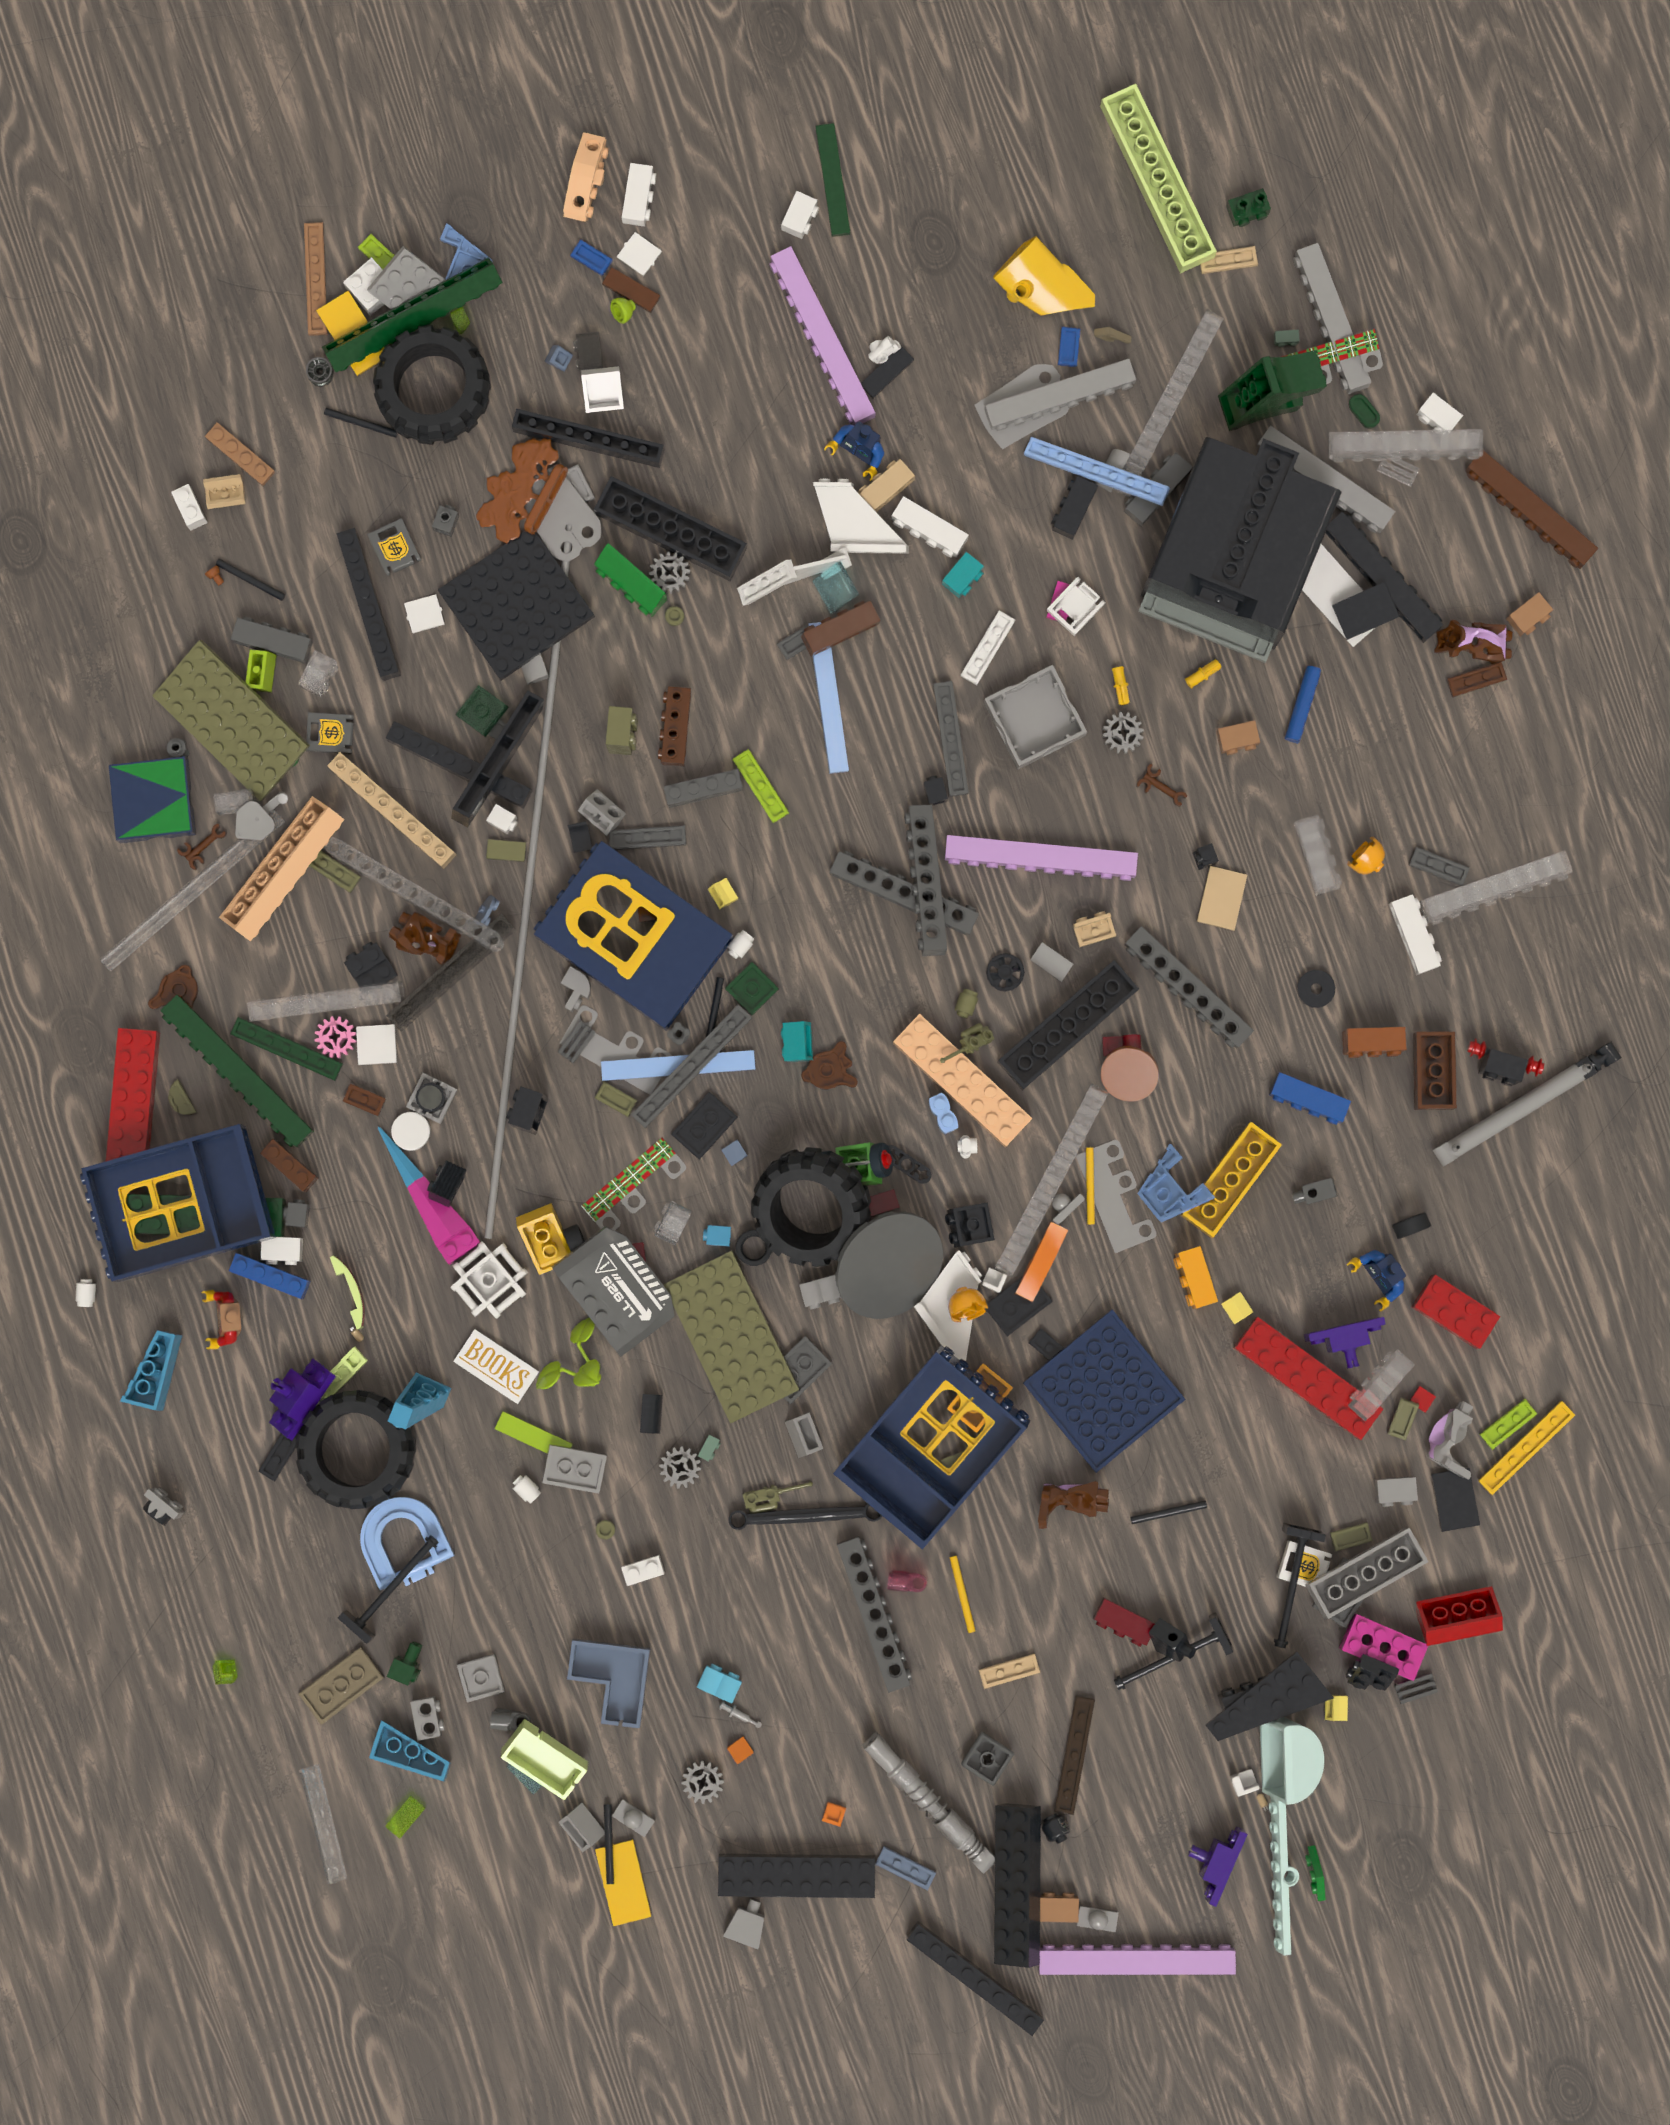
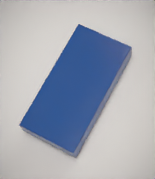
[571,239,613,276]
[1058,327,1080,367]

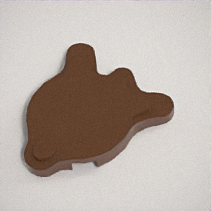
[148,965,198,1010]
[801,1041,858,1090]

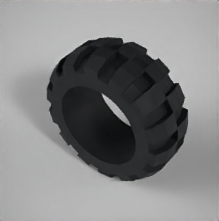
[373,325,491,445]
[751,1147,871,1267]
[295,1390,416,1509]

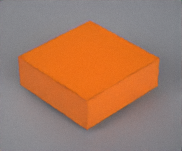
[822,1802,846,1827]

